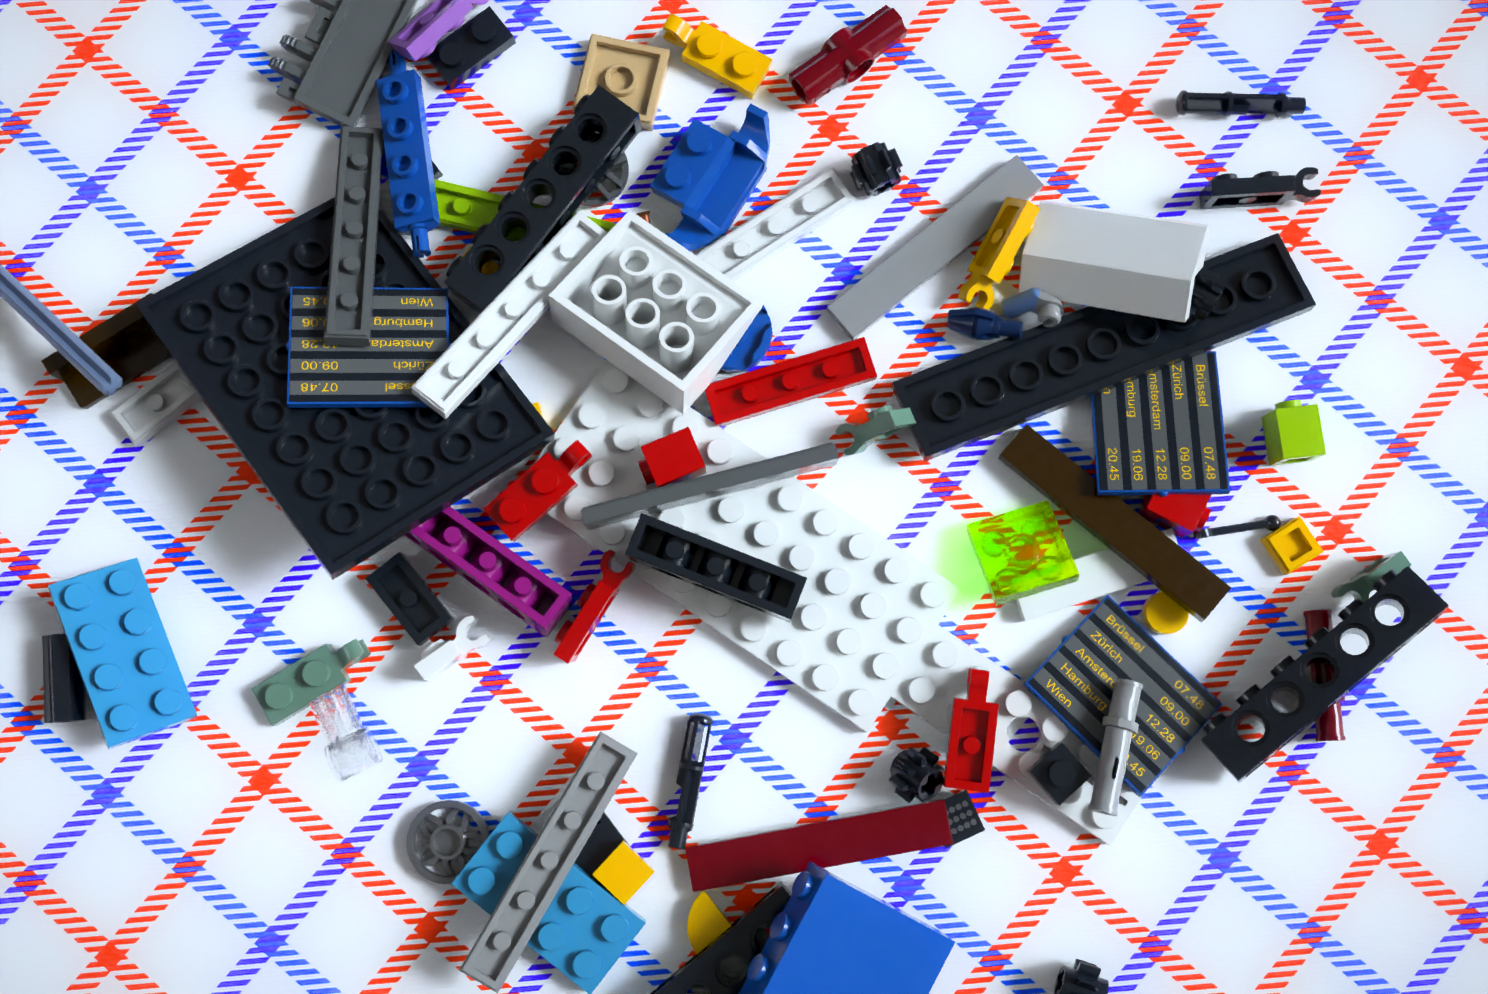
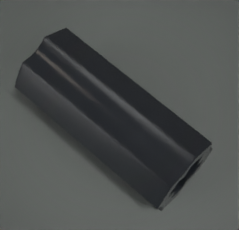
[42,633,87,723]

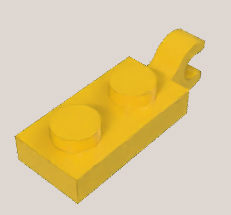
[663,13,772,99]
[958,197,1040,310]

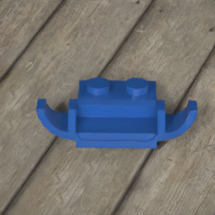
[650,103,770,251]

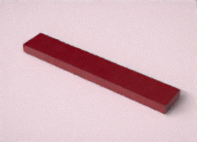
[685,799,953,892]

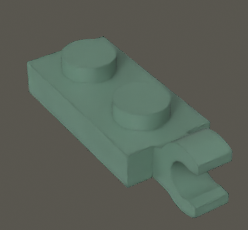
[252,639,371,726]

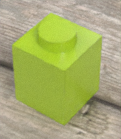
[1261,399,1326,466]

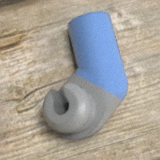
[1001,288,1064,327]

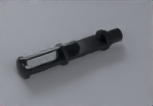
[1175,90,1306,118]
[668,713,713,849]

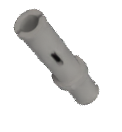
[1088,678,1143,816]

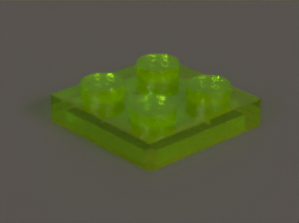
[966,500,1079,606]

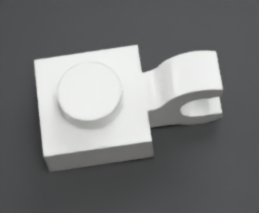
[414,615,491,681]

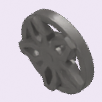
[406,800,490,884]

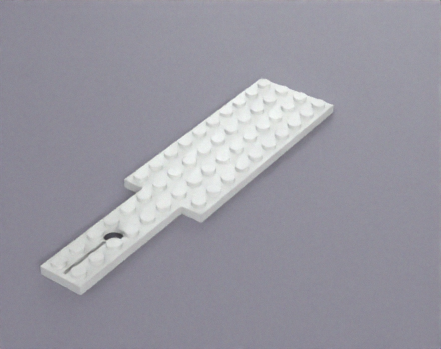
[532,360,1143,846]

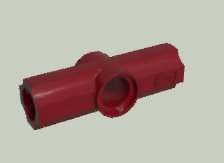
[788,5,907,106]

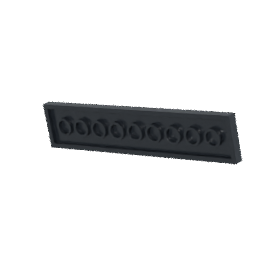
[892,233,1316,462]

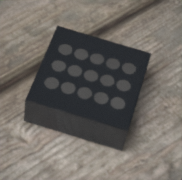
[943,790,985,848]

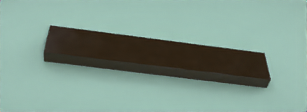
[998,424,1231,623]

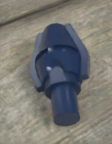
[947,307,1023,341]

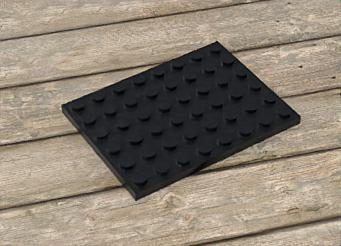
[135,197,555,581]

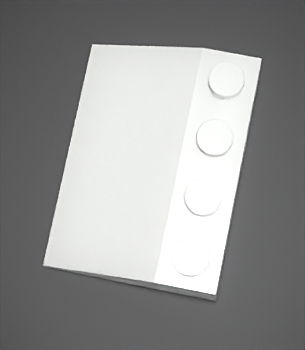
[548,210,763,414]

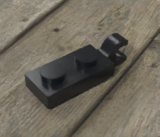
[1199,167,1321,210]

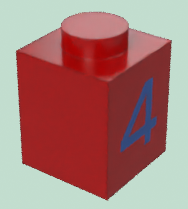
[637,427,707,488]
[1138,494,1211,538]

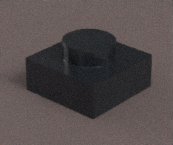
[1027,742,1092,806]

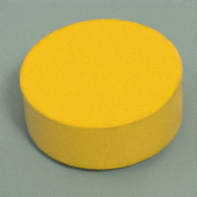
[1142,592,1189,635]

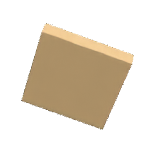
[572,33,671,131]

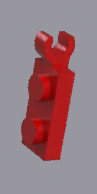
[483,440,592,542]
[553,549,635,664]
[943,668,999,793]

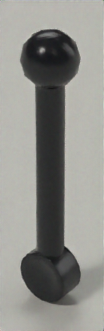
[1193,515,1281,540]

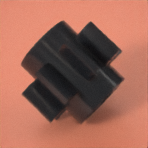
[889,747,944,803]
[1054,958,1109,994]

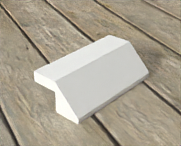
[1018,200,1209,323]

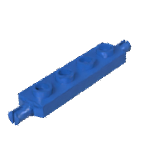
[376,50,440,258]

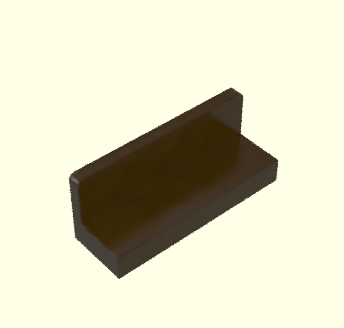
[41,293,171,409]

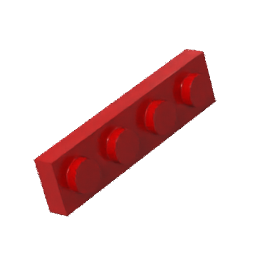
[704,337,877,427]

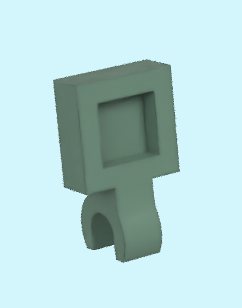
[835,405,916,455]
[1331,551,1412,603]

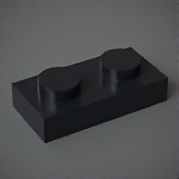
[426,6,516,90]
[365,552,454,646]

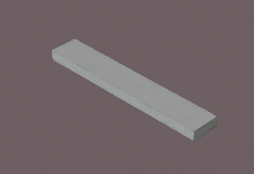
[827,155,1044,340]
[459,731,638,994]

